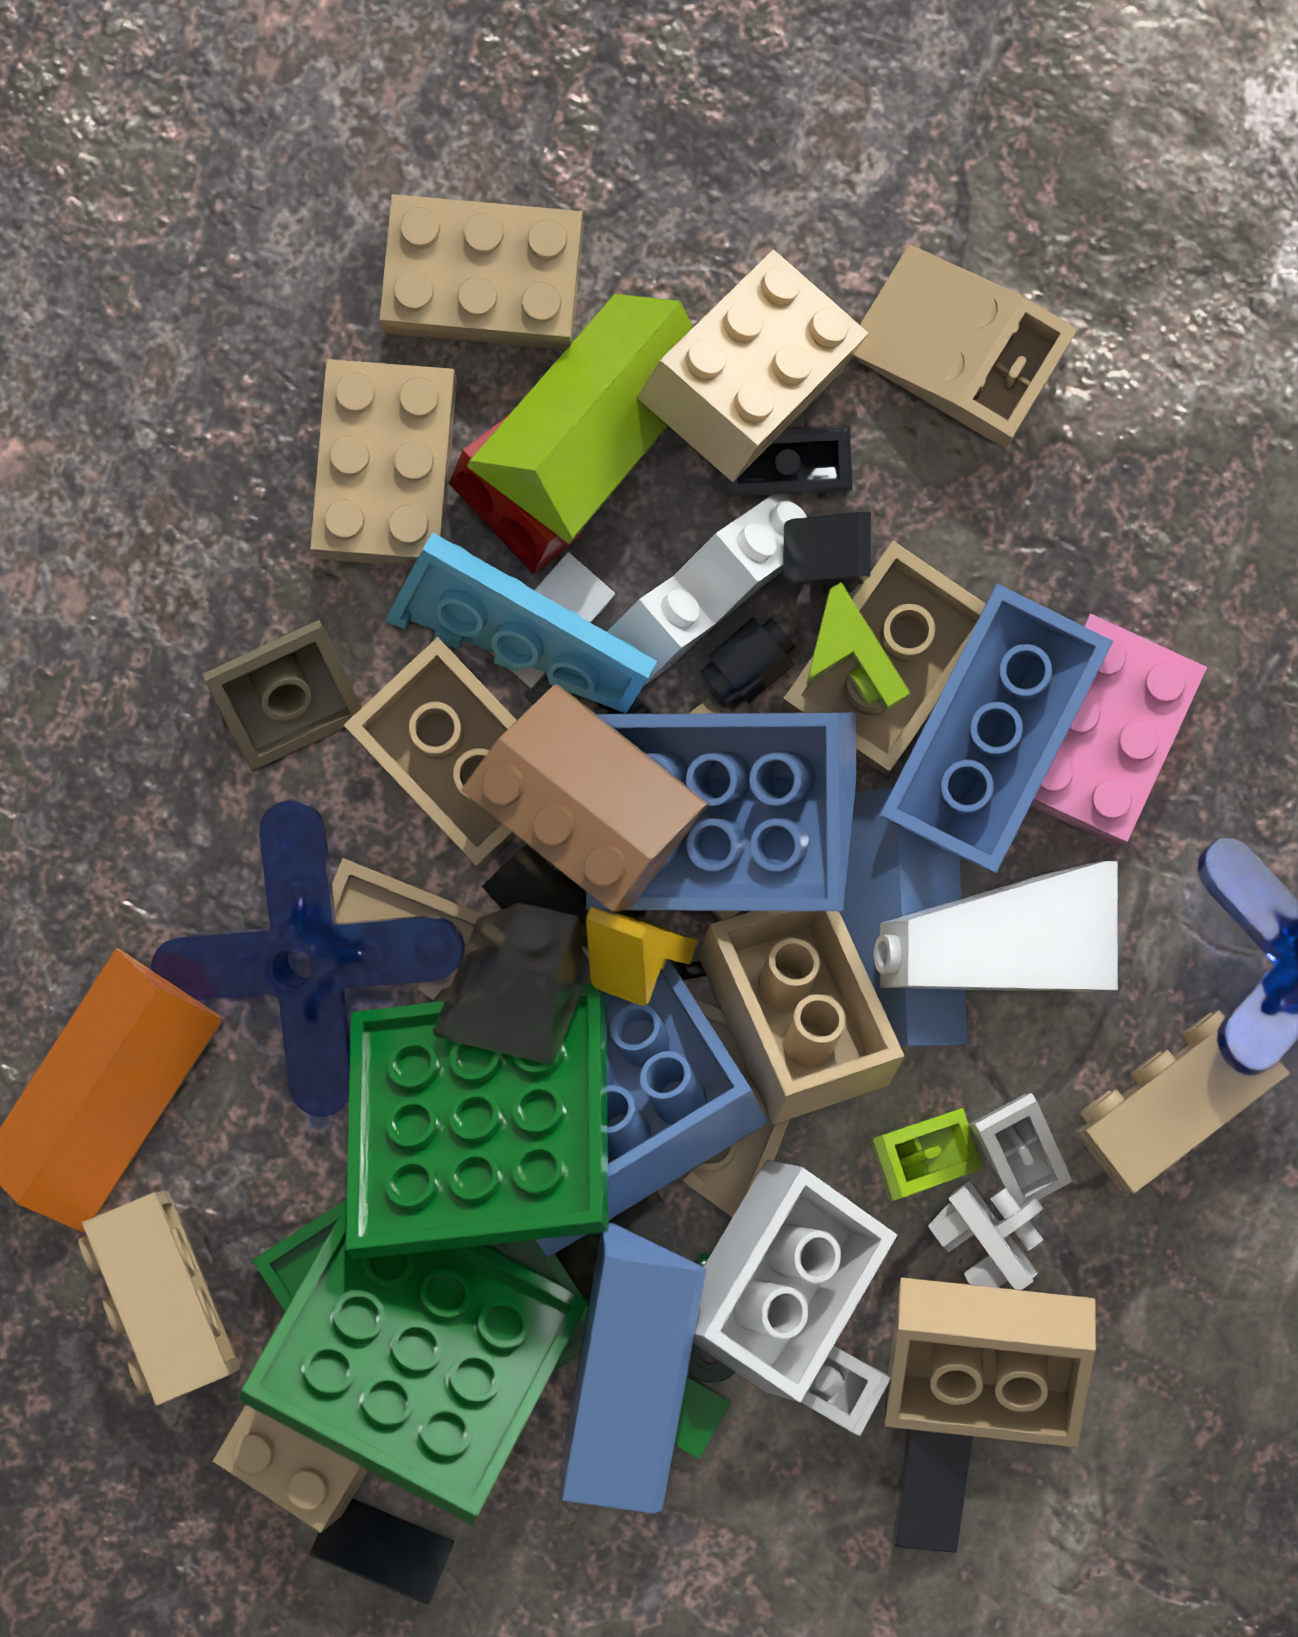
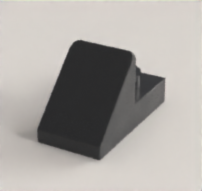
[783,512,871,595]

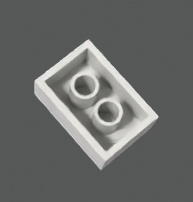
[693,1160,897,1403]

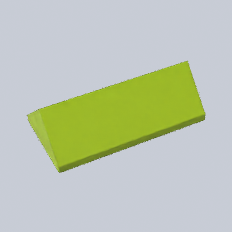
[467,294,693,544]

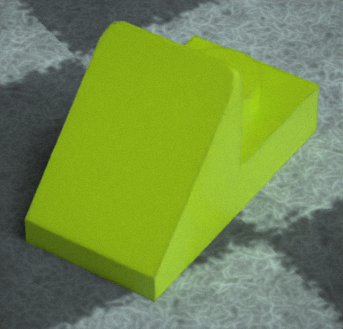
[806,583,910,713]

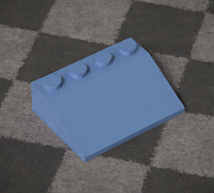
[586,712,856,911]
[536,959,769,1258]

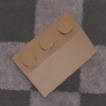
[461,684,709,912]

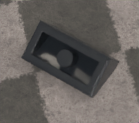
[724,425,853,497]
[892,1429,973,1553]
[309,1498,455,1605]

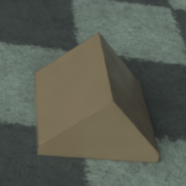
[202,620,362,772]

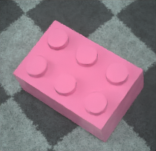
[1031,613,1207,847]

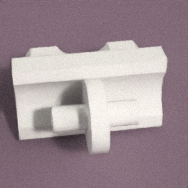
[928,1179,1043,1290]

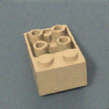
[852,244,1078,449]

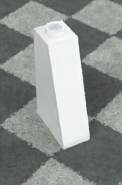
[874,861,1118,992]

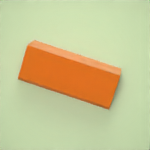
[0,948,224,1233]

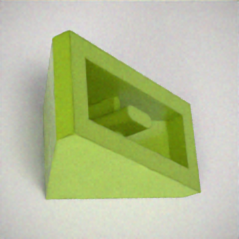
[869,1108,983,1201]

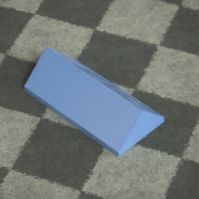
[880,584,1113,873]
[839,788,968,1048]
[561,1223,706,1514]

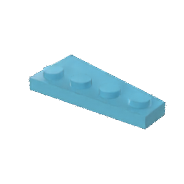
[384,532,657,713]

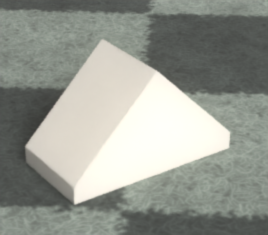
[969,1093,1073,1207]

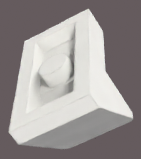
[801,1346,891,1436]

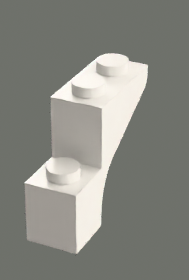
[607,494,807,686]

